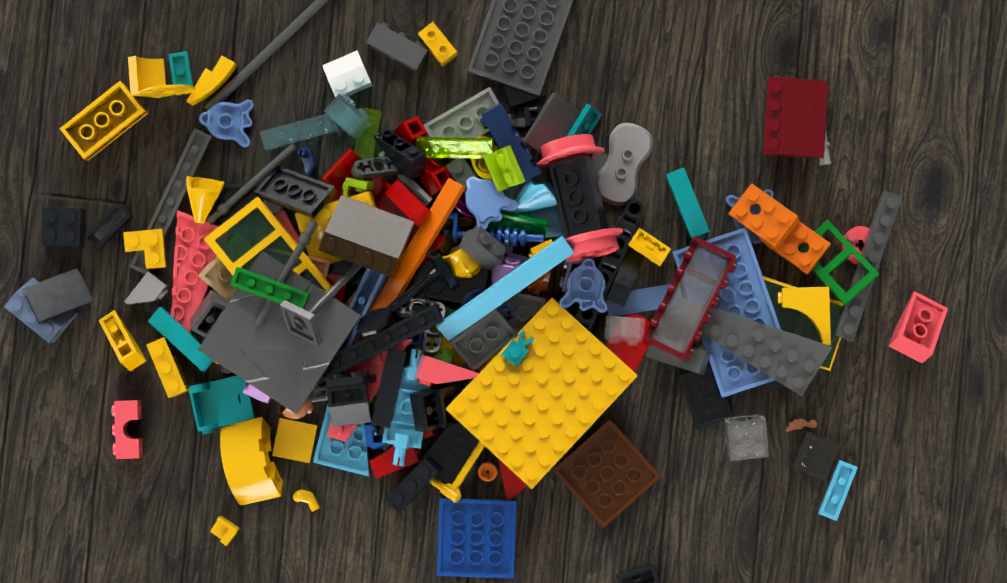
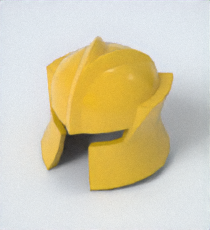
[442,245,481,279]

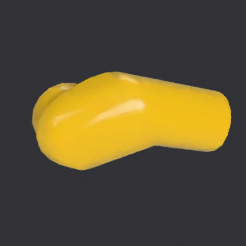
[293,489,320,512]

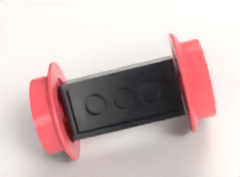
[536,134,623,262]

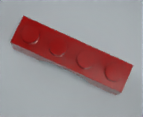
[394,116,453,197]

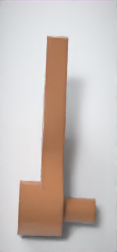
[786,418,817,432]

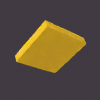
[272,418,318,463]

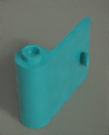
[188,376,255,435]

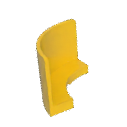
[220,417,284,505]

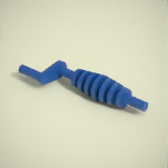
[448,211,544,247]

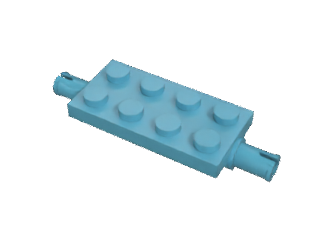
[382,349,431,466]

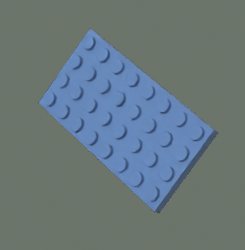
[673,227,781,398]

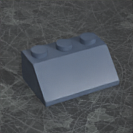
[4,278,78,343]

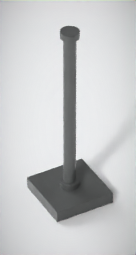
[280,264,362,346]

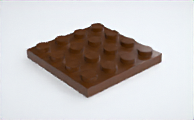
[553,419,661,528]

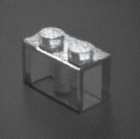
[604,316,645,346]

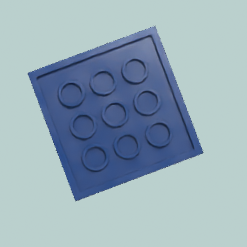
[437,498,517,579]

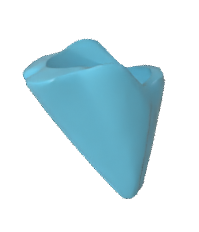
[513,178,558,213]

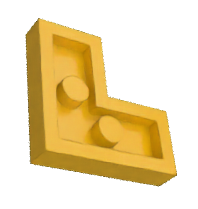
[123,229,167,269]

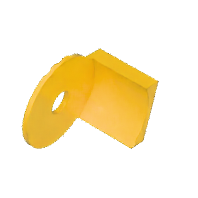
[128,56,195,98]

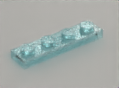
[260,112,339,151]

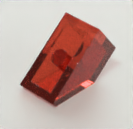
[527,270,551,296]

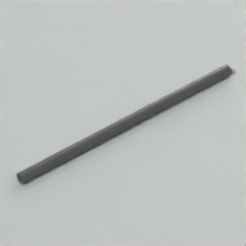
[204,0,329,110]

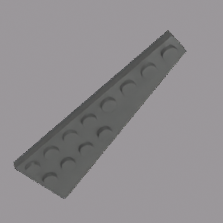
[669,297,832,396]

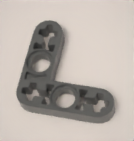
[392,298,445,356]

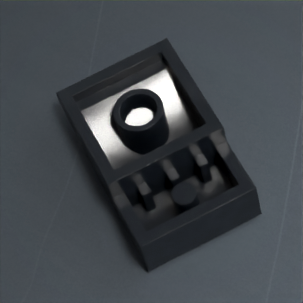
[409,380,469,432]

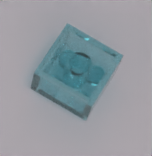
[324,94,371,141]

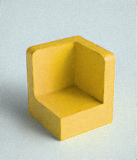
[211,515,240,546]

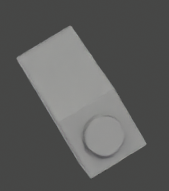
[124,271,169,305]

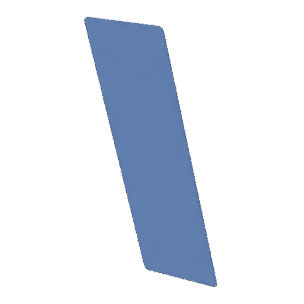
[605,284,682,317]

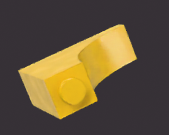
[777,287,831,345]

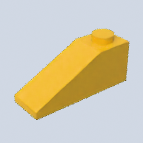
[99,310,146,372]

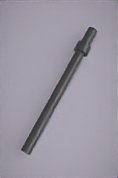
[206,143,297,225]
[254,220,318,327]

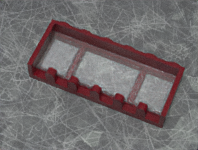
[642,236,737,362]

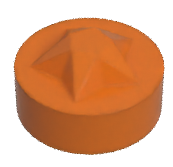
[478,462,497,482]

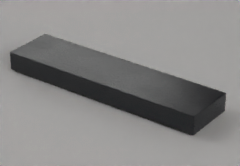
[371,348,408,429]

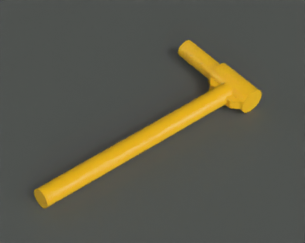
[431,441,485,503]

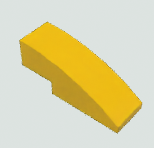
[187,56,237,106]

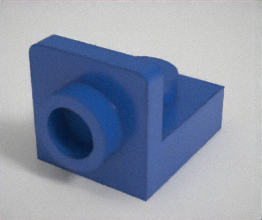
[364,418,386,449]

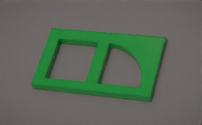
[798,219,880,305]

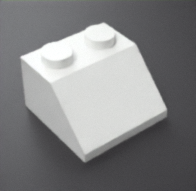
[322,51,372,101]

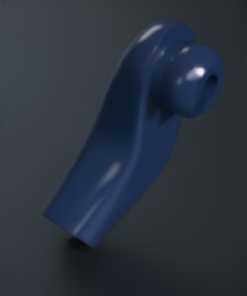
[297,147,318,179]

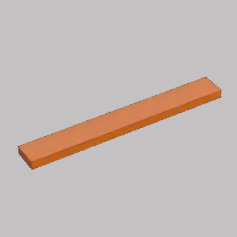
[370,178,466,311]

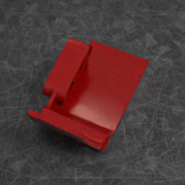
[322,148,447,268]

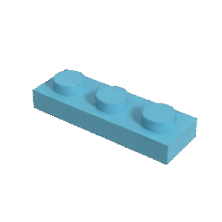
[818,460,858,521]

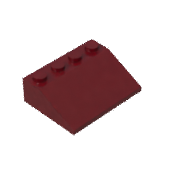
[763,77,828,158]

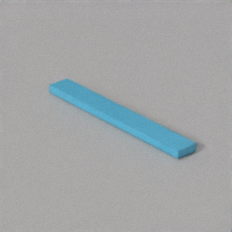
[437,236,574,341]

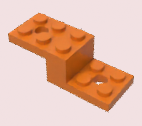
[728,183,831,275]

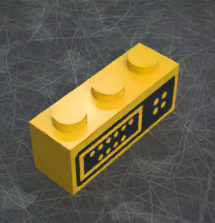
[146,337,189,398]

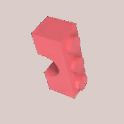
[111,400,143,459]

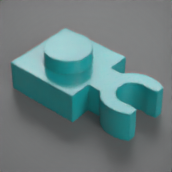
[501,331,534,367]

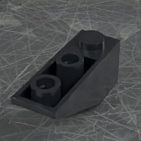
[374,129,426,180]

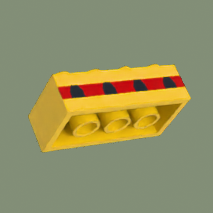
[60,81,148,161]

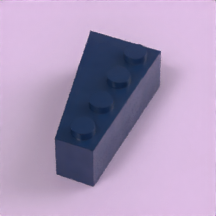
[479,102,541,184]

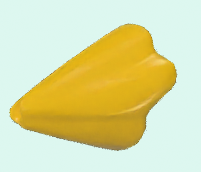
[186,176,225,224]

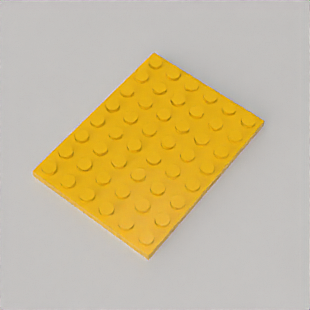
[446,298,638,489]

